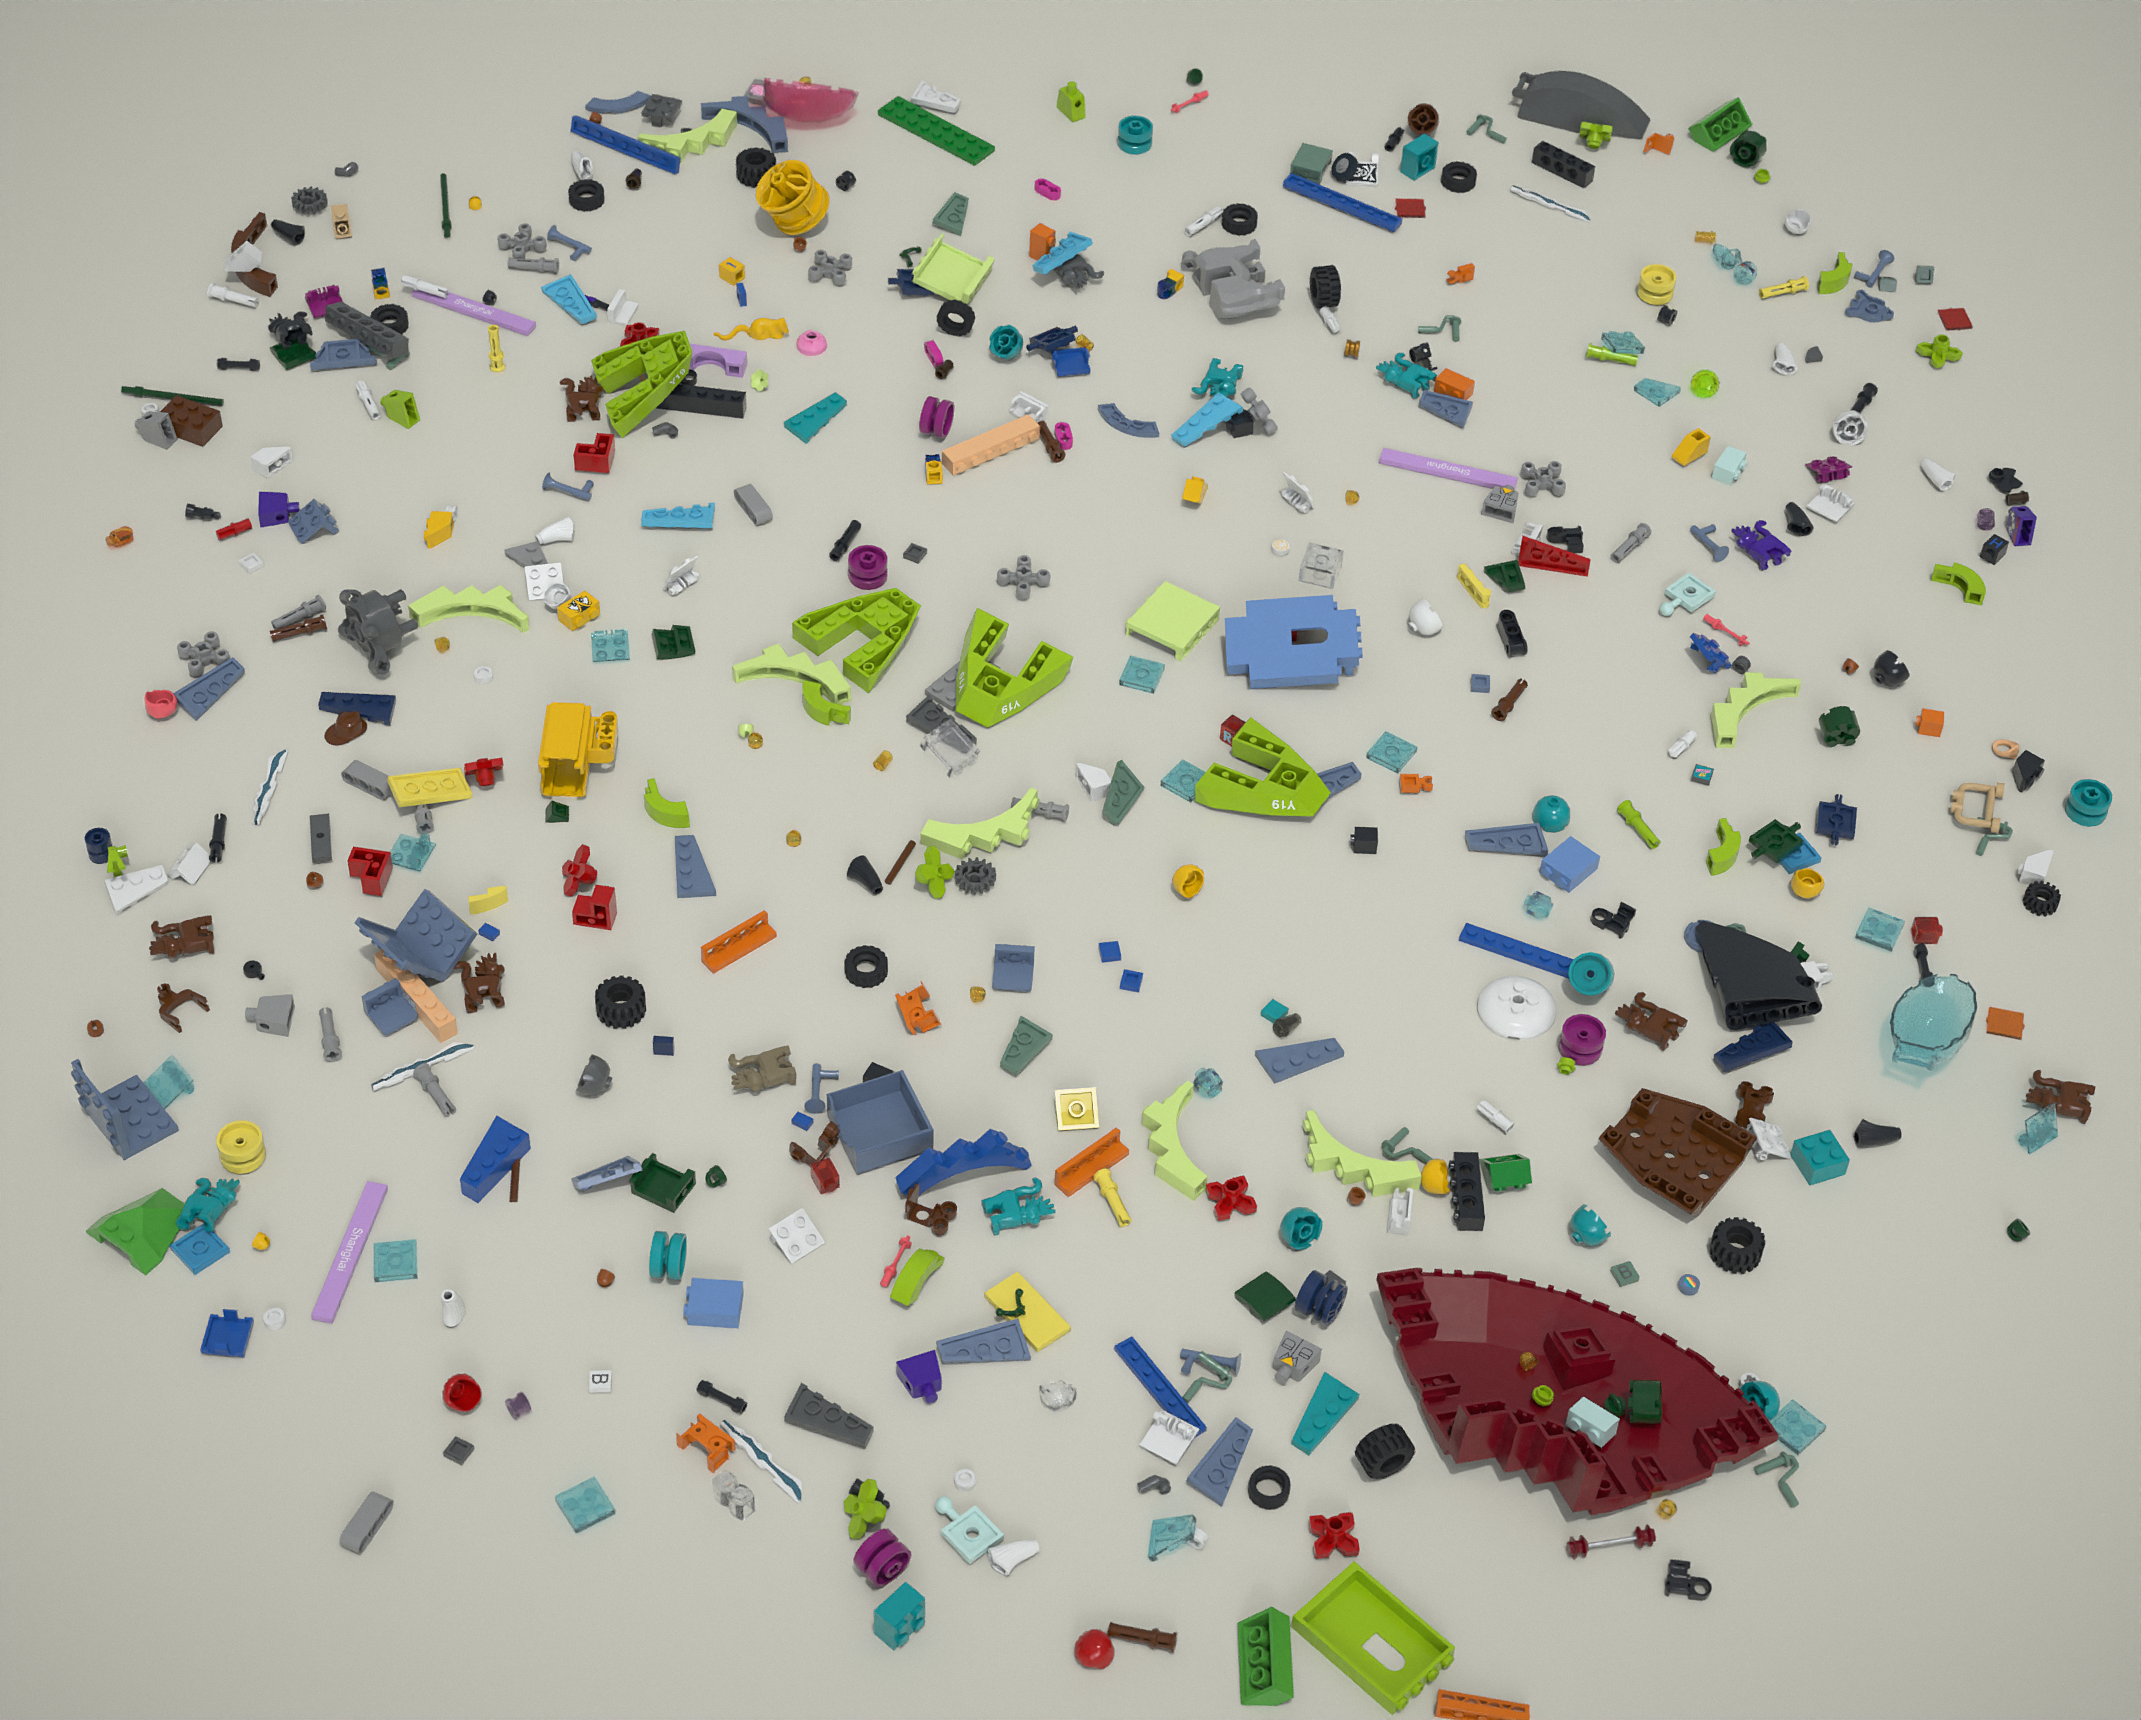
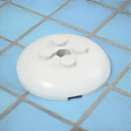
[1477,976,1556,1040]

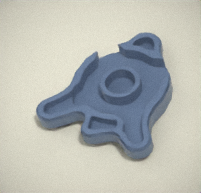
[1845,289,1894,322]

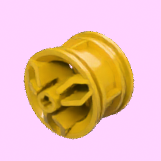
[756,160,830,235]

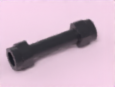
[217,358,260,371]
[1914,944,1934,987]
[697,1380,748,1414]

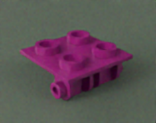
[305,285,343,318]
[1805,456,1852,483]

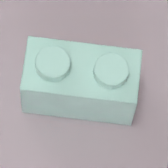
[1712,446,1747,486]
[1566,1397,1619,1448]

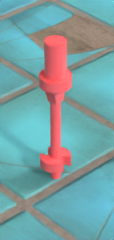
[1170,90,1209,113]
[1703,614,1750,646]
[880,1235,912,1287]

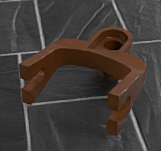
[157,983,210,1033]

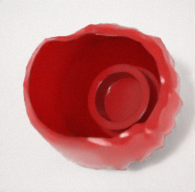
[442,1373,482,1412]
[1074,1629,1115,1669]

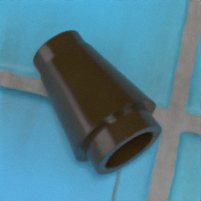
[625,168,642,189]

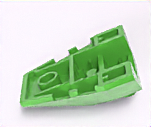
[86,1188,185,1276]

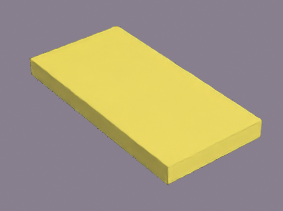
[387,768,472,807]
[984,1271,1071,1352]

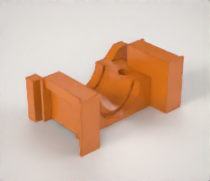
[895,981,941,1035]
[676,1413,736,1474]

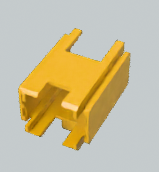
[538,702,618,797]

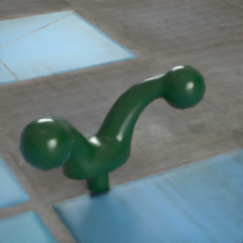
[900,246,922,267]
[996,1288,1026,1317]

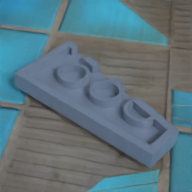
[1465,823,1548,856]
[675,835,716,898]
[936,1319,1031,1363]

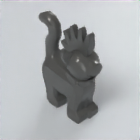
[1052,254,1104,289]

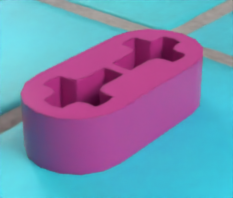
[1034,178,1061,201]
[924,340,944,367]
[1054,422,1073,450]

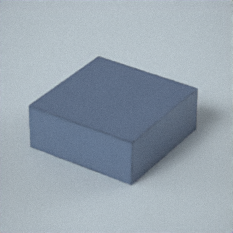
[1471,674,1490,693]

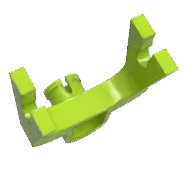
[107,845,128,877]

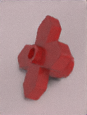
[620,322,660,347]
[464,758,504,787]
[562,844,597,897]
[1205,1175,1257,1221]
[1309,1512,1360,1559]

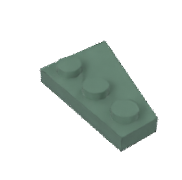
[932,192,969,236]
[1102,760,1145,825]
[1000,1016,1053,1076]

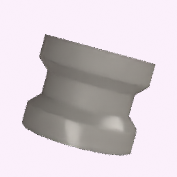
[1181,251,1197,272]

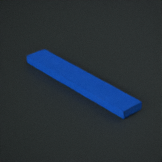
[1114,1336,1207,1438]

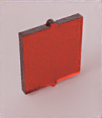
[1395,199,1426,218]
[1937,308,1973,331]

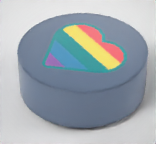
[1678,1274,1700,1296]

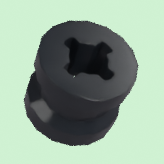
[836,171,856,191]
[1658,305,1677,325]

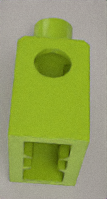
[1056,81,1086,123]
[380,390,420,429]

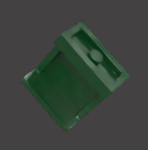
[630,1153,696,1213]

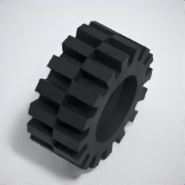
[2023,881,2061,917]

